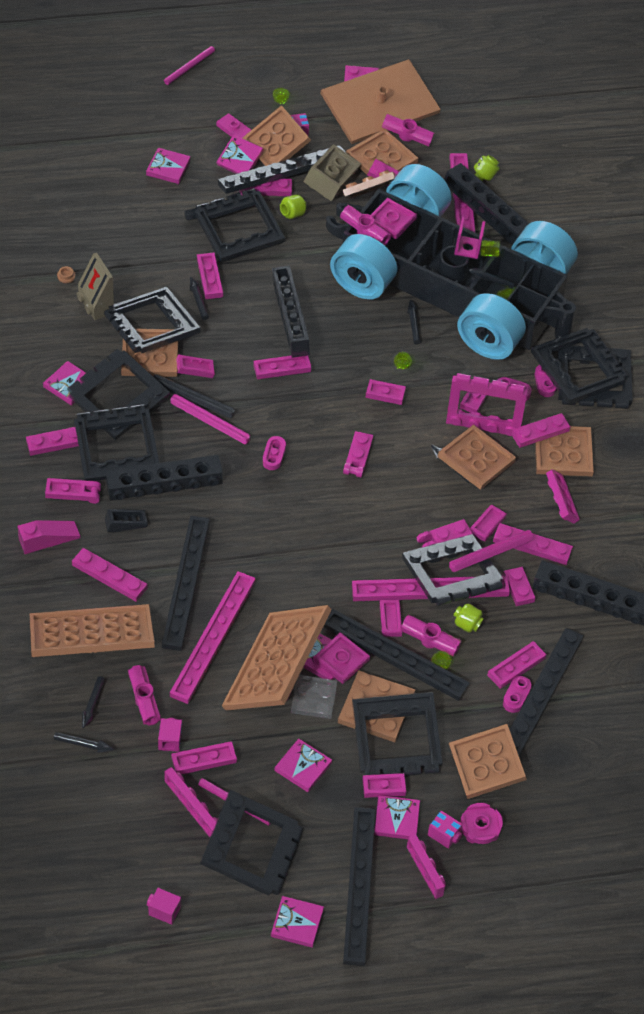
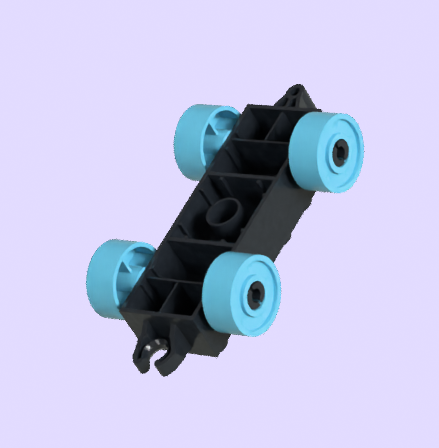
[326,164,578,359]

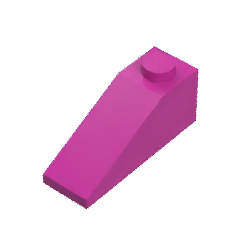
[18,520,80,554]

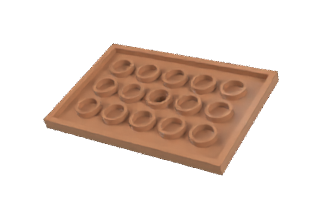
[320,59,441,144]
[30,604,155,657]
[222,605,331,710]

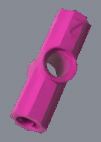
[382,114,434,146]
[340,205,391,246]
[400,615,462,657]
[128,665,161,726]

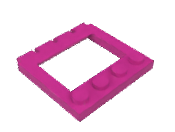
[446,373,528,436]

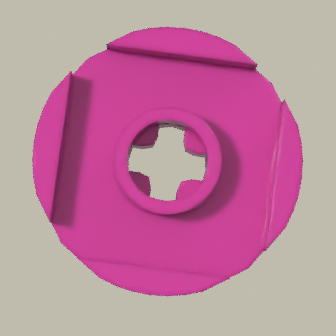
[460,803,503,844]

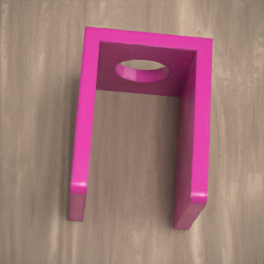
[454,217,485,259]

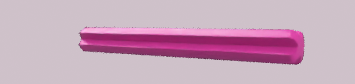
[170,394,250,444]
[449,530,534,572]

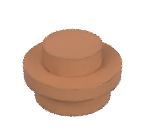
[57,266,75,283]

